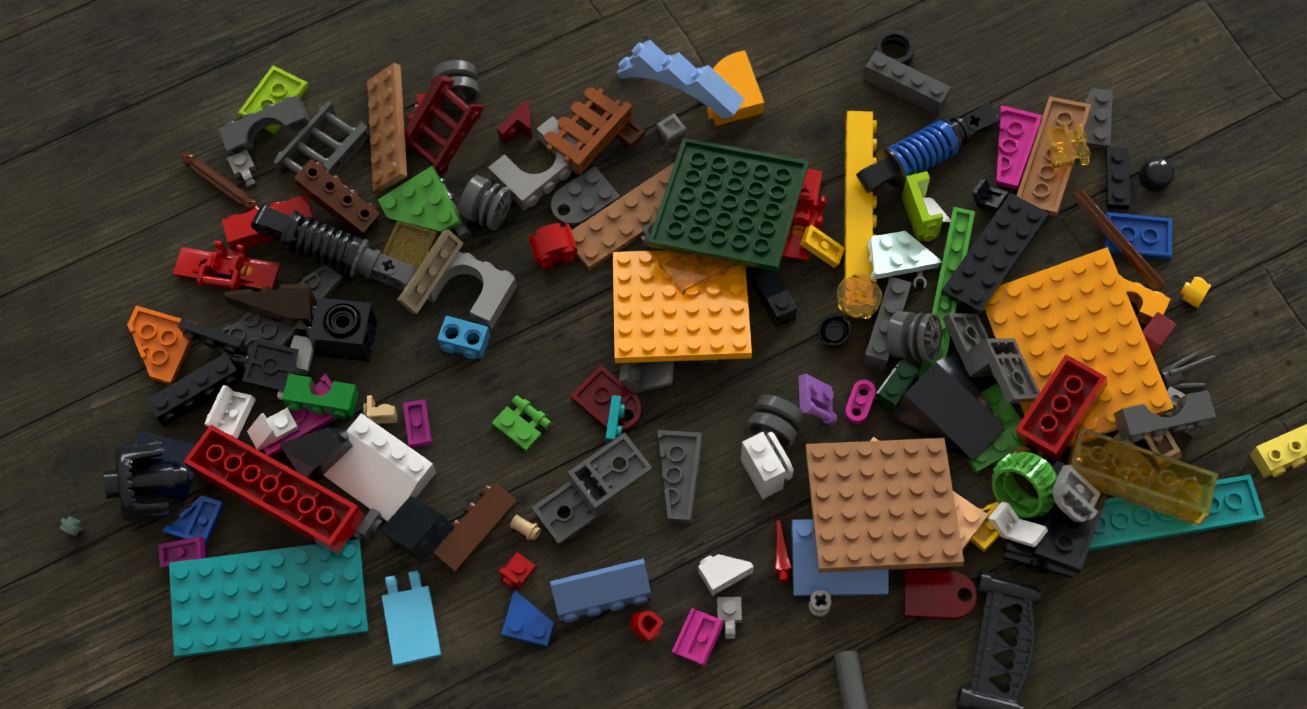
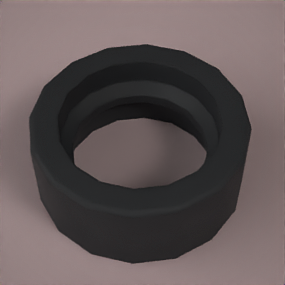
[874,30,915,66]

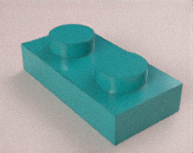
[606,395,625,445]

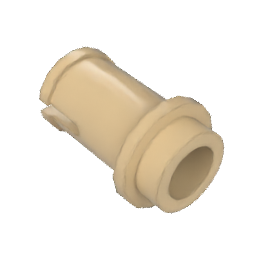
[510,515,541,541]

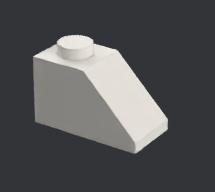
[698,554,754,596]

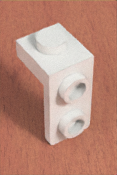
[988,502,1048,547]

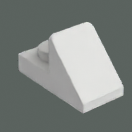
[247,408,299,451]

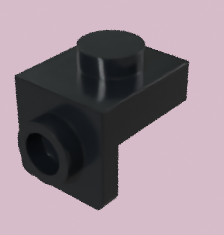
[972,178,1009,212]

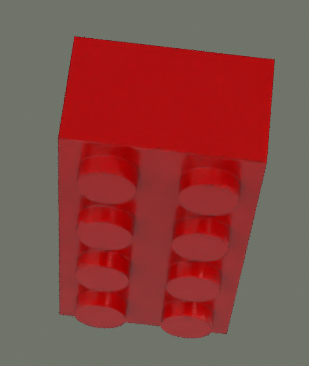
[1015,354,1108,461]

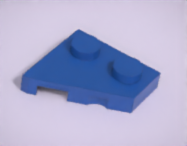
[163,495,224,547]

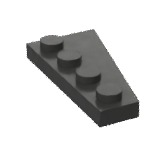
[657,430,703,523]

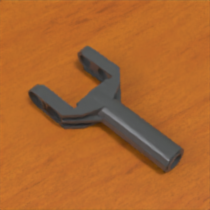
[834,651,868,709]

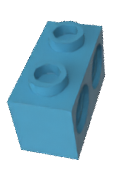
[437,316,491,359]

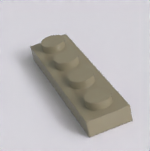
[397,229,464,314]

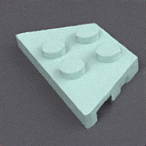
[868,231,942,280]

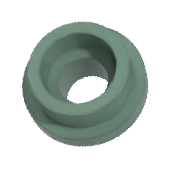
[60,516,84,536]

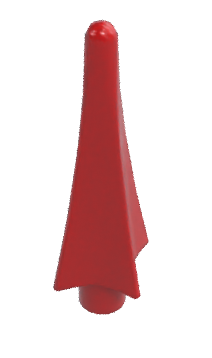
[775,520,792,582]

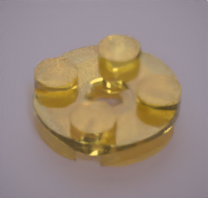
[836,274,882,319]

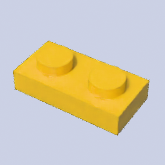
[800,225,845,268]

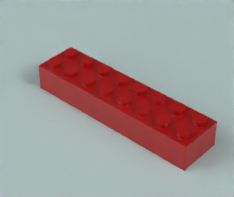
[183,425,365,555]

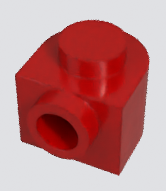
[630,611,664,641]

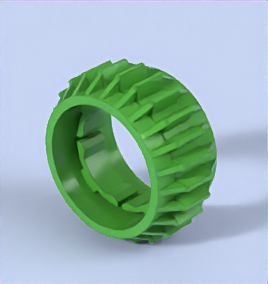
[992,452,1057,518]

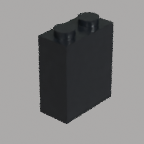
[380,496,454,563]

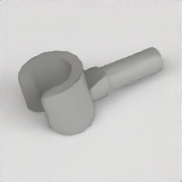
[912,271,927,290]

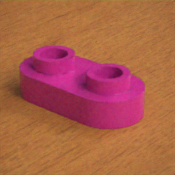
[845,380,876,424]

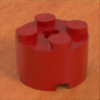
[528,223,578,270]

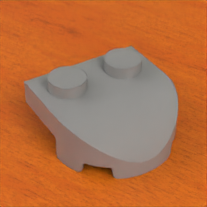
[1052,465,1101,522]

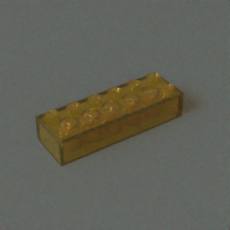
[1067,427,1218,526]

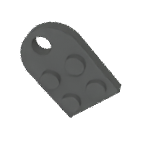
[551,166,620,227]

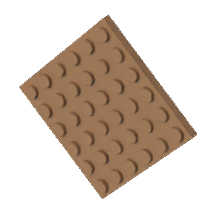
[805,438,964,573]

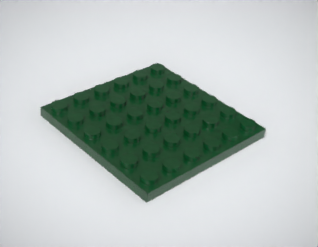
[648,138,809,272]

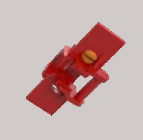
[783,169,826,261]
[172,241,281,291]

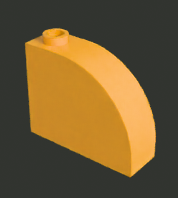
[706,50,764,126]

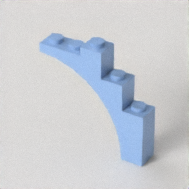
[616,40,744,119]

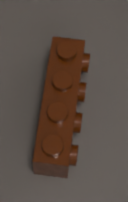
[293,159,380,238]
[432,482,517,573]

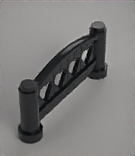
[956,570,1042,709]

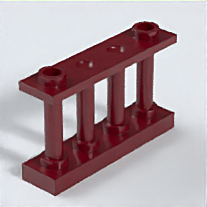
[404,75,484,176]

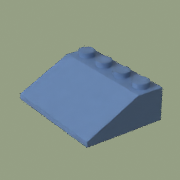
[791,519,889,596]

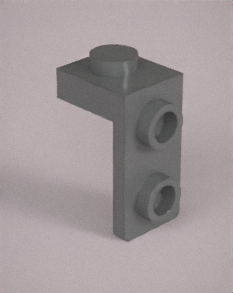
[351,508,383,542]

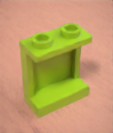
[901,171,944,242]

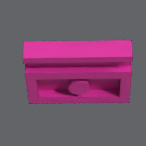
[672,608,724,666]

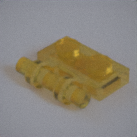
[1046,124,1091,168]

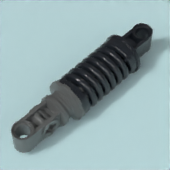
[251,205,418,292]

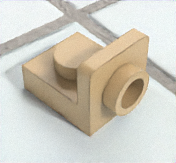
[363,395,398,424]

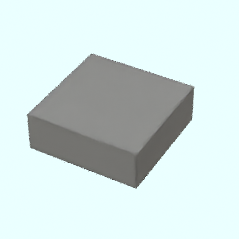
[657,114,686,142]

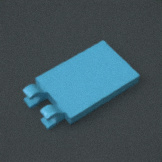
[382,570,442,667]

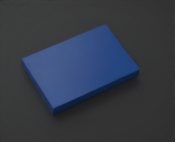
[1104,212,1172,261]

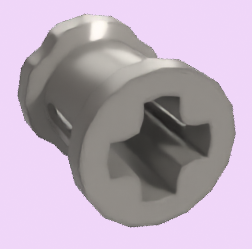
[809,590,831,617]

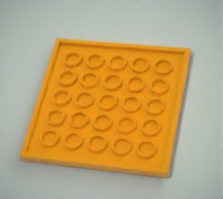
[613,250,752,363]

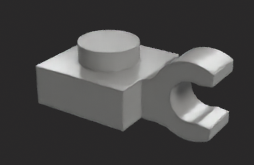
[227,149,256,187]
[717,597,742,639]

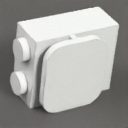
[741,432,793,499]

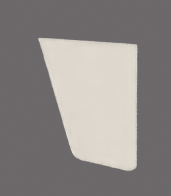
[923,197,951,222]

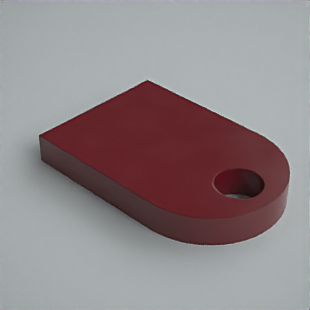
[570,365,642,432]
[904,569,977,620]

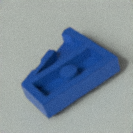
[501,591,554,648]

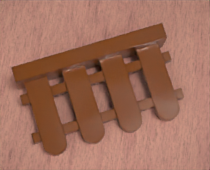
[544,88,633,175]

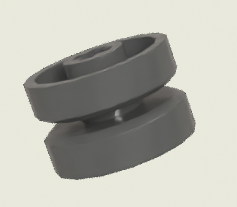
[430,60,480,110]
[746,395,805,448]

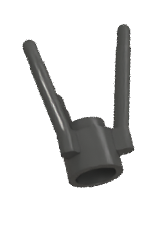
[1159,353,1216,389]

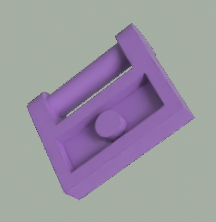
[799,374,837,425]

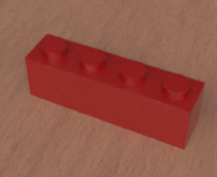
[222,195,315,251]

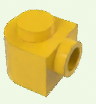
[1180,277,1211,308]

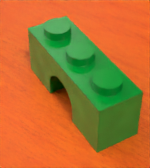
[282,374,359,419]

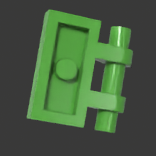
[492,395,552,453]

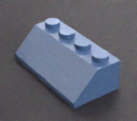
[550,559,651,622]

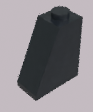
[280,427,353,481]

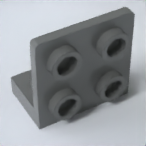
[619,361,674,393]

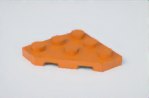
[127,306,197,385]

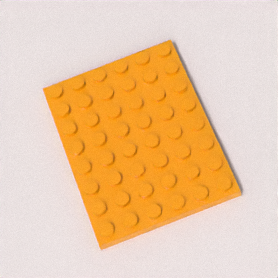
[985,247,1174,456]

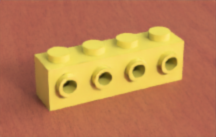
[1249,424,1307,478]

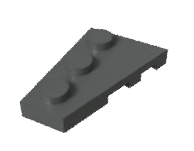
[1080,88,1113,149]

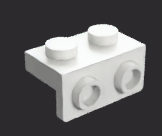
[205,385,256,439]

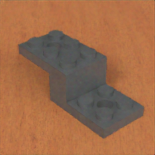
[943,313,1040,404]
[531,433,652,546]

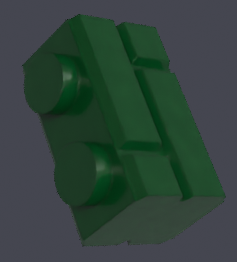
[874,359,920,413]

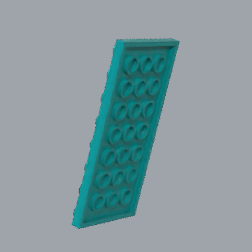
[169,539,369,658]

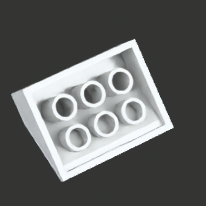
[323,414,436,522]

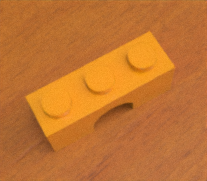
[1119,275,1171,326]

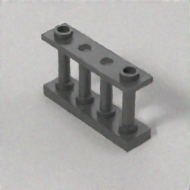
[273,101,370,176]

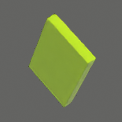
[238,66,309,134]

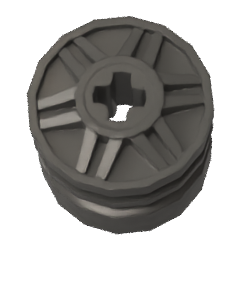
[458,175,513,231]
[887,311,942,361]

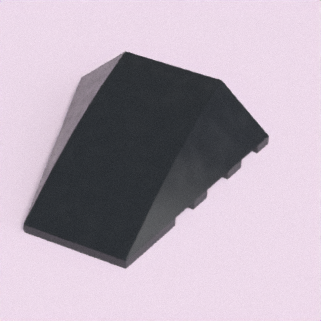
[890,353,1006,462]

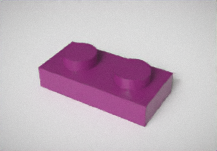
[403,399,432,448]
[158,537,206,568]

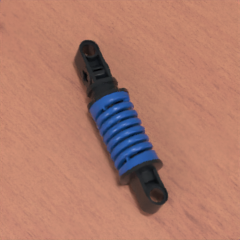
[856,102,1001,193]

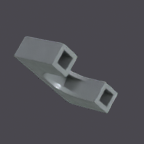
[488,116,582,211]
[427,251,517,330]

